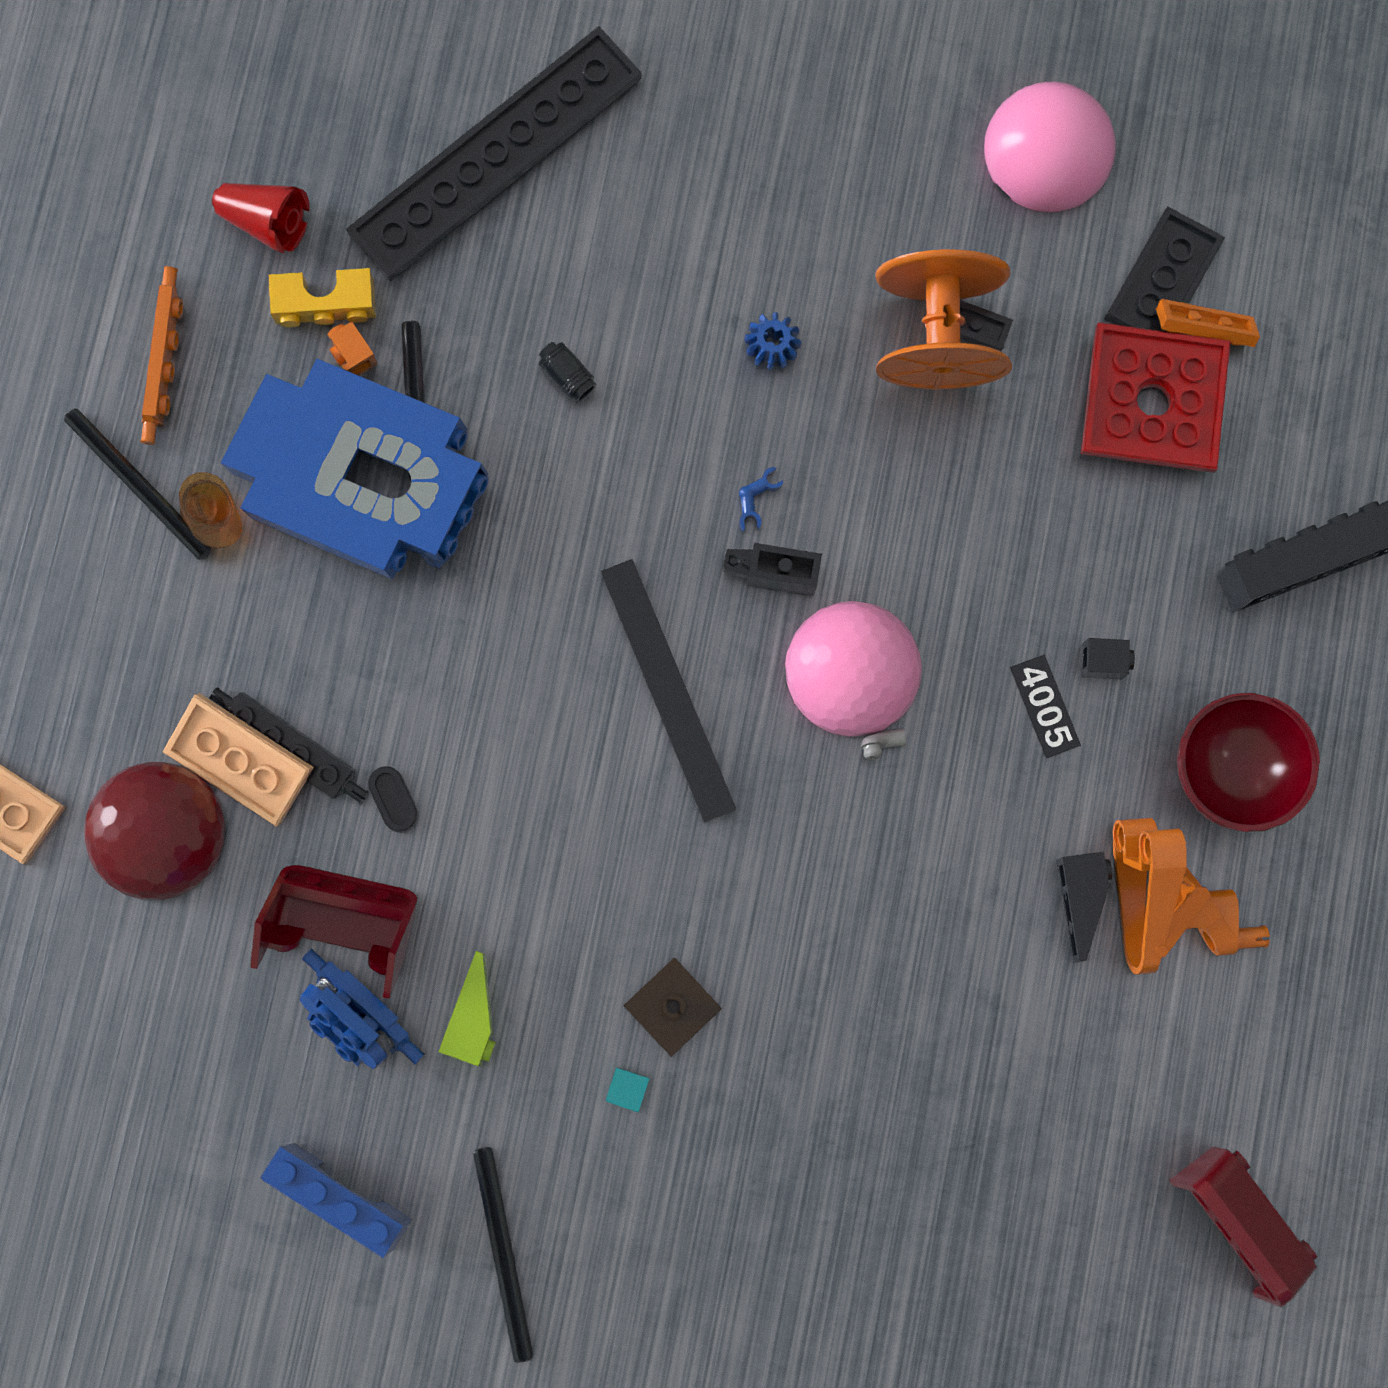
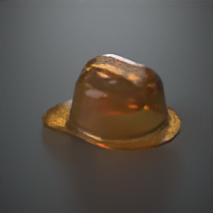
[179,472,242,548]

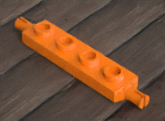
[140,266,183,445]

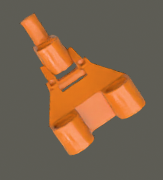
[1113,818,1270,974]

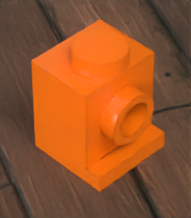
[328,321,378,376]

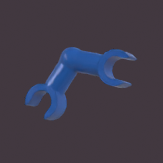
[739,467,784,532]

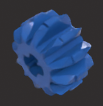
[744,312,802,371]

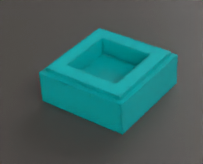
[605,1067,650,1113]

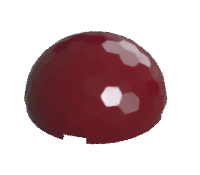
[1177,693,1320,832]
[84,762,225,900]

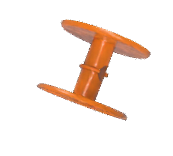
[875,249,1012,389]

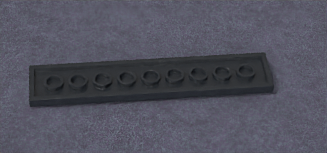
[346,26,642,282]

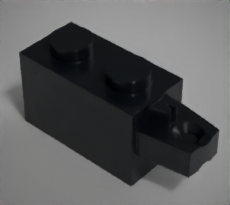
[723,543,822,595]

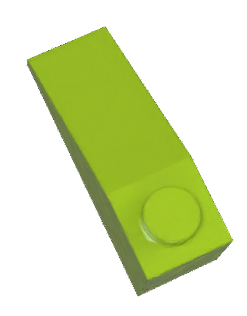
[438,951,496,1067]

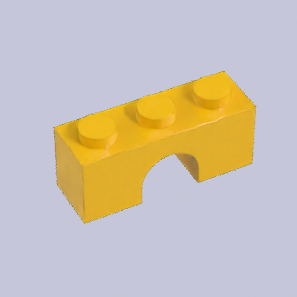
[269,268,376,327]

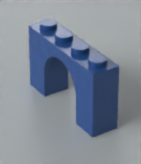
[260,1143,413,1258]

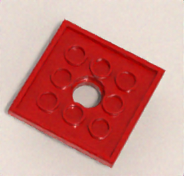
[1081,323,1231,473]

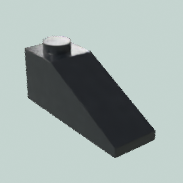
[1056,851,1113,963]

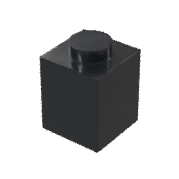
[1081,638,1135,679]

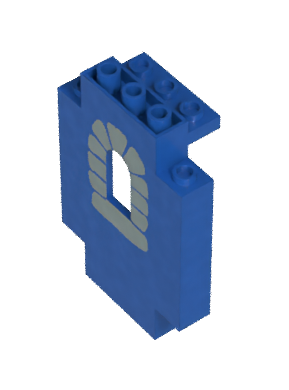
[220,359,489,580]

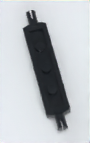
[209,687,369,804]

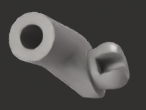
[861,728,906,760]

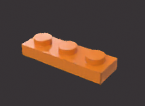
[1156,299,1260,347]

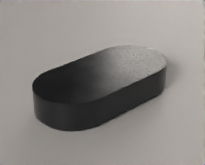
[368,766,419,833]

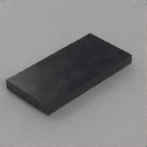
[1104,206,1225,332]

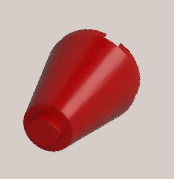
[212,183,310,253]

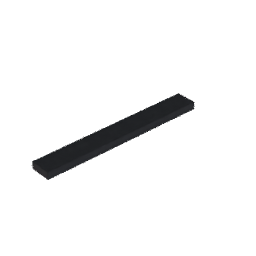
[601,559,736,823]

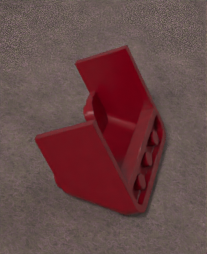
[250,865,417,999]
[1169,1147,1317,1308]

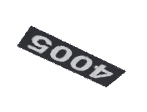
[1010,654,1081,759]

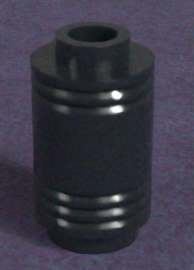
[538,342,596,402]

